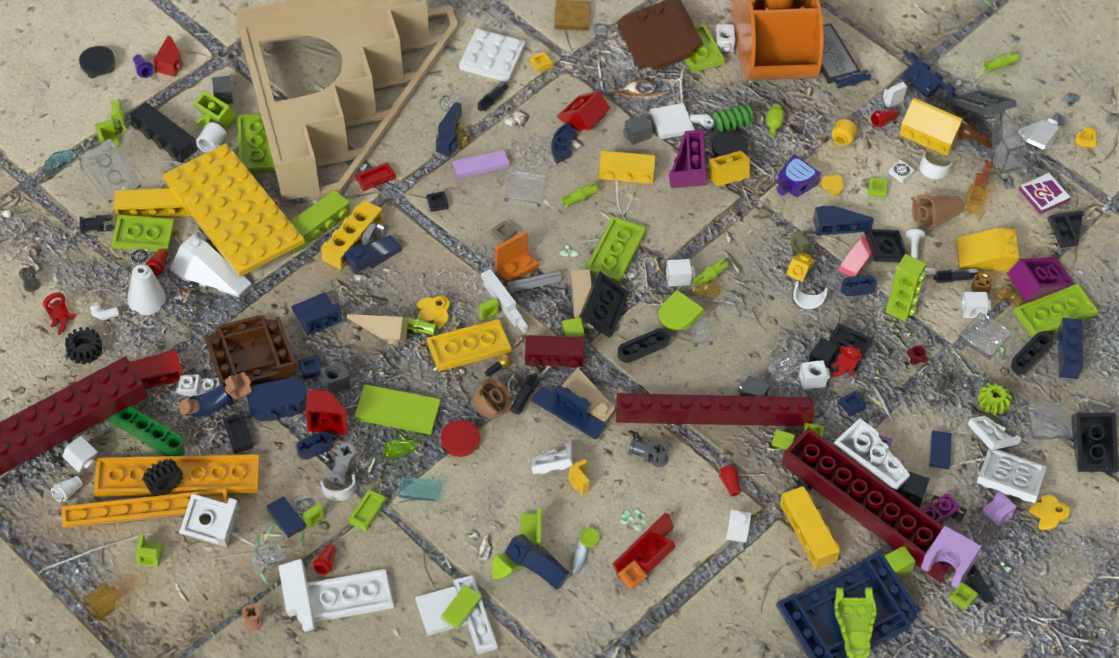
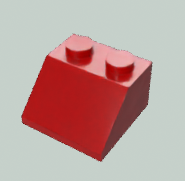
[557,91,610,131]
[306,390,348,435]

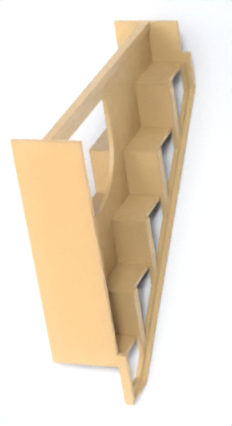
[235,0,458,202]

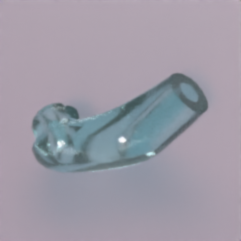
[44,150,74,173]

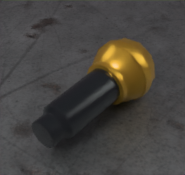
[484,355,511,377]

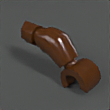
[942,107,993,149]

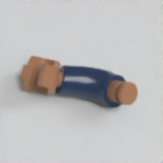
[180,372,252,417]

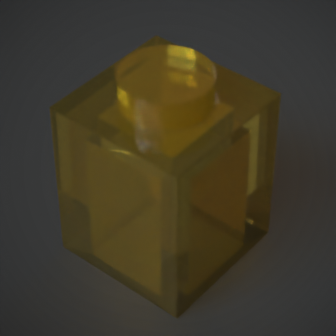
[963,184,989,216]
[85,582,121,620]

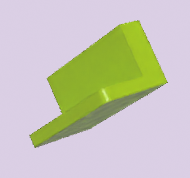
[520,507,541,547]

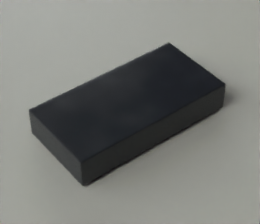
[223,413,253,454]

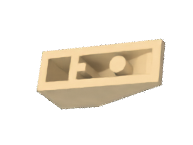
[347,314,408,346]

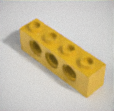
[321,200,383,270]

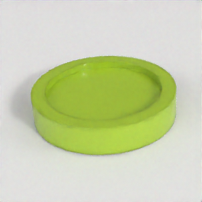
[579,528,600,547]

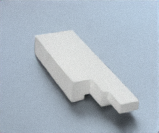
[481,269,528,333]
[279,559,315,632]

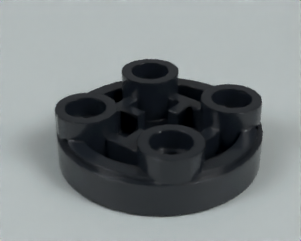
[79,46,115,78]
[711,131,747,158]

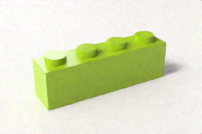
[290,190,350,254]

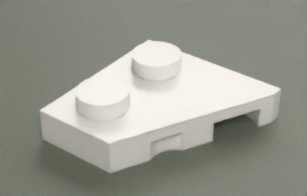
[968,416,1022,450]
[532,442,573,474]

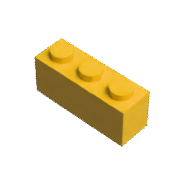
[599,151,655,184]

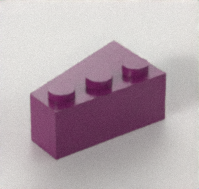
[669,130,707,188]

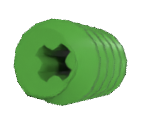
[713,104,753,132]

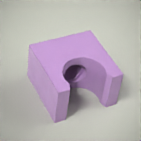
[921,526,981,589]

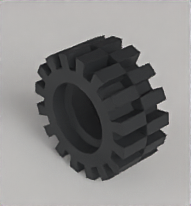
[65,327,102,364]
[142,459,183,496]

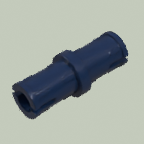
[835,69,871,89]

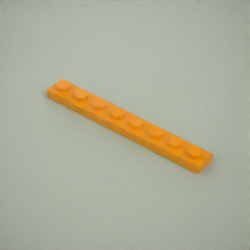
[61,489,228,528]

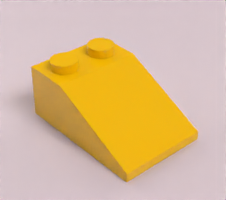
[956,228,1019,271]

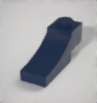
[436,102,462,157]
[345,235,402,274]
[505,534,570,589]

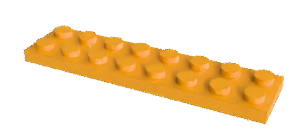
[94,454,260,497]

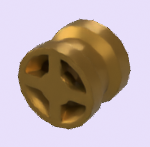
[971,273,992,294]

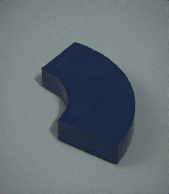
[551,122,577,164]

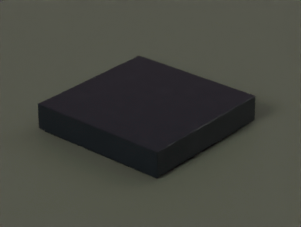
[864,229,908,263]

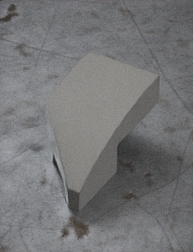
[362,223,389,245]

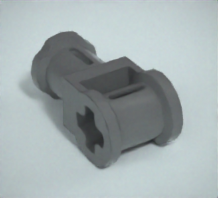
[628,438,669,467]

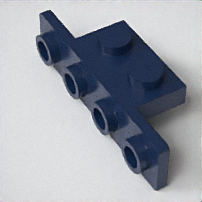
[903,50,957,98]
[532,385,606,439]

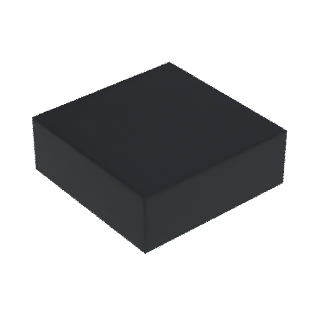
[426,191,449,212]

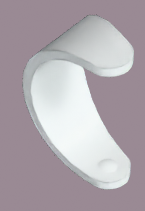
[920,152,953,179]
[793,281,828,309]
[320,474,356,501]

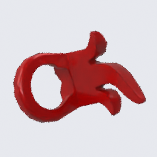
[43,292,76,335]
[830,345,862,378]

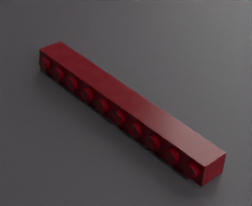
[616,393,814,426]

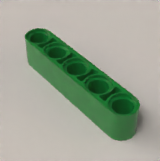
[106,406,185,456]

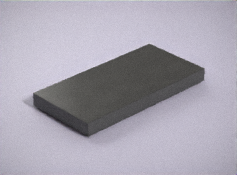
[950,89,1017,116]

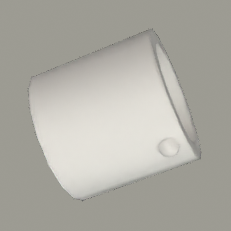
[196,123,227,153]

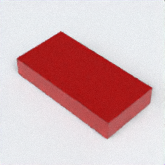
[355,162,396,192]

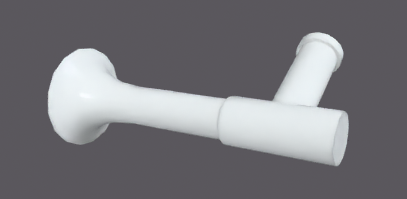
[906,229,935,276]

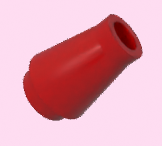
[871,108,898,128]
[146,249,168,276]
[719,465,741,496]
[313,544,337,575]

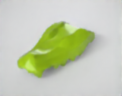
[834,587,876,658]

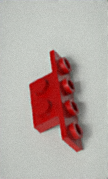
[613,513,676,579]

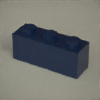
[1058,318,1083,379]

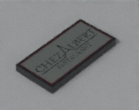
[820,23,861,84]

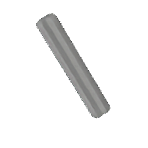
[507,271,562,293]

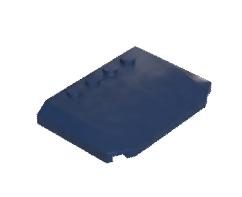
[776,550,919,658]

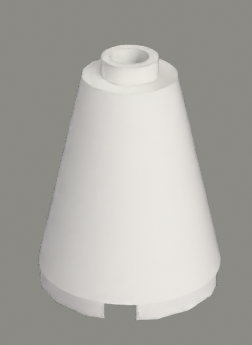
[127,265,166,315]

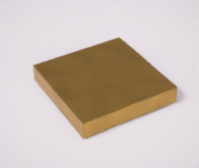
[555,0,590,31]

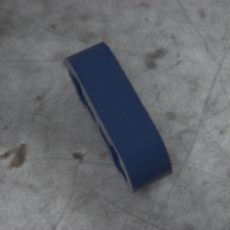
[841,275,877,296]
[297,432,333,460]

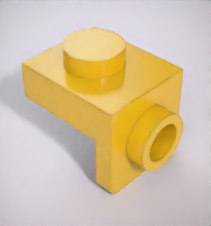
[787,252,816,282]
[568,459,590,495]

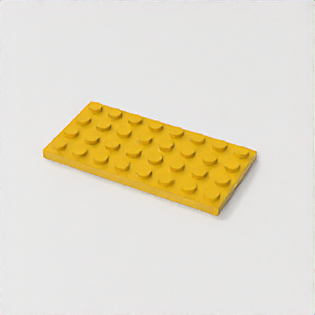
[162,143,305,277]

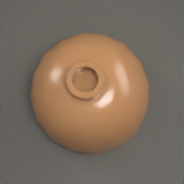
[472,378,512,418]

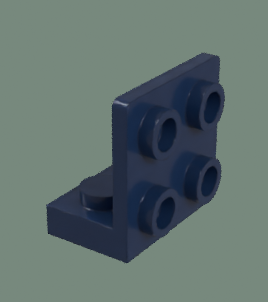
[291,293,342,336]

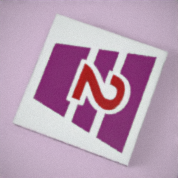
[1019,173,1071,214]

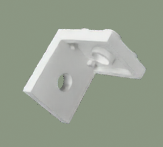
[179,494,240,548]

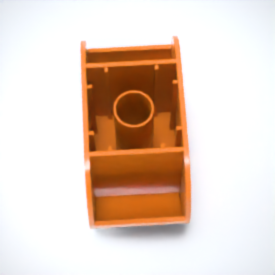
[731,0,824,81]

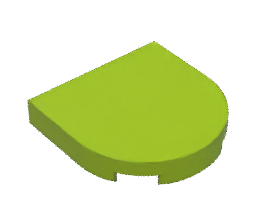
[659,290,705,332]

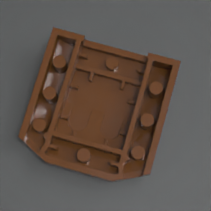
[617,0,703,70]
[204,315,297,386]

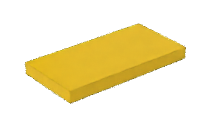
[426,319,512,372]

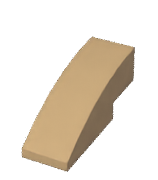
[570,269,594,329]

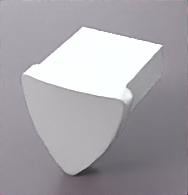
[883,82,907,108]

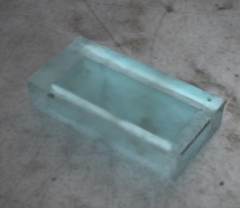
[399,477,441,502]

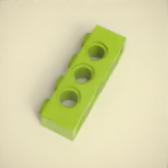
[885,254,927,322]

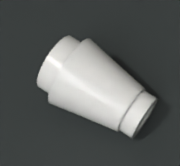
[51,476,83,503]

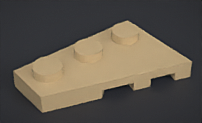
[562,367,615,424]

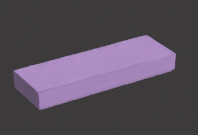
[452,150,509,179]

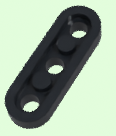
[617,328,670,363]
[1011,332,1053,375]

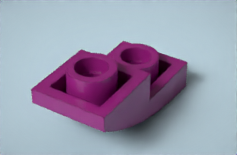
[922,493,961,524]

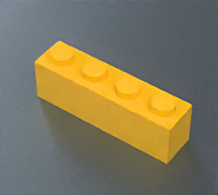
[114,188,191,219]
[780,486,841,569]

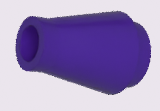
[133,54,153,78]

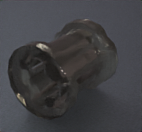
[19,266,41,292]

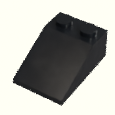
[1071,413,1118,472]

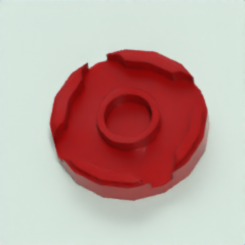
[441,420,480,457]

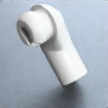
[690,114,715,129]
[90,303,119,320]

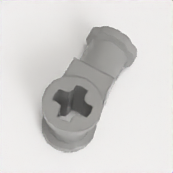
[328,443,356,486]

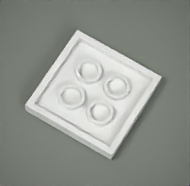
[459,28,526,83]
[977,448,1046,503]

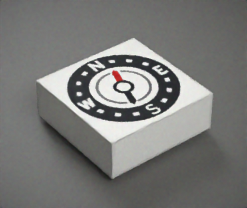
[888,160,914,183]

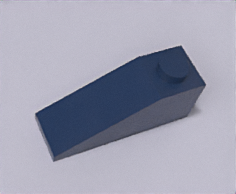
[813,206,874,236]

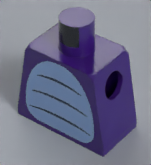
[777,154,821,197]

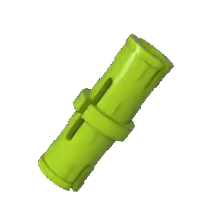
[983,51,1019,72]
[110,99,126,133]
[561,182,598,208]
[693,258,729,288]
[400,315,438,336]

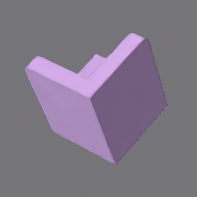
[982,491,1016,527]

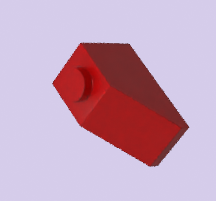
[154,35,183,77]

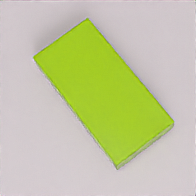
[348,489,387,531]
[441,585,482,630]

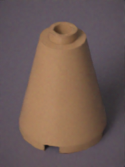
[912,194,964,231]

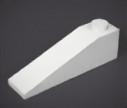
[1017,118,1061,149]
[170,234,252,297]
[834,418,910,489]

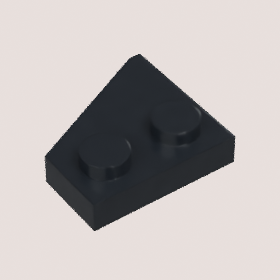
[1048,210,1084,248]
[829,323,873,371]

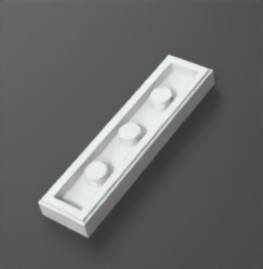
[453,575,498,655]

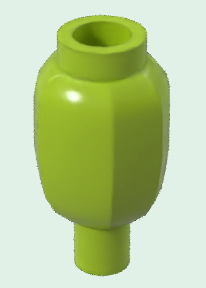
[766,104,785,136]

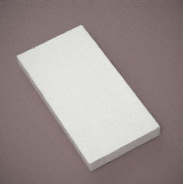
[307,569,394,623]

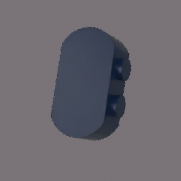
[247,377,307,422]

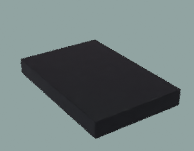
[579,271,629,338]

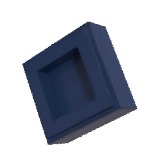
[298,355,321,380]
[839,391,866,417]

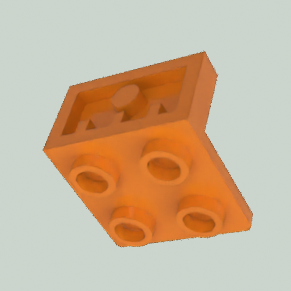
[495,231,538,284]

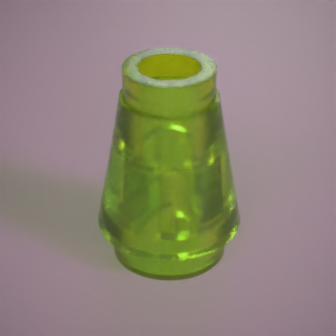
[383,440,414,459]

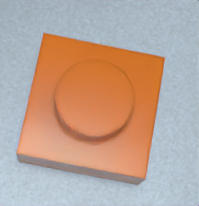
[618,560,647,590]

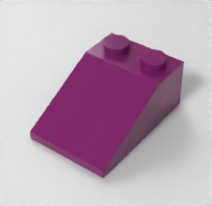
[1007,257,1075,302]

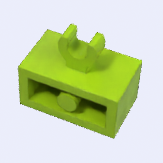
[193,90,237,130]

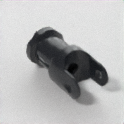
[80,215,115,233]

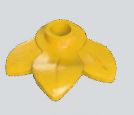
[416,295,450,329]
[1029,495,1070,530]

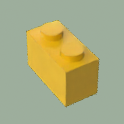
[709,151,750,186]

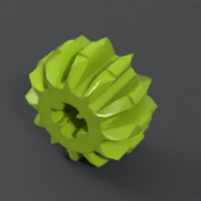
[978,382,1012,416]

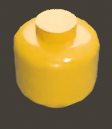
[831,119,857,146]

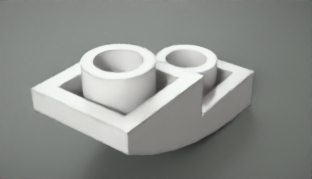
[177,374,220,397]

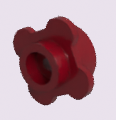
[907,346,928,365]

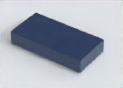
[929,430,952,469]
[266,496,306,538]

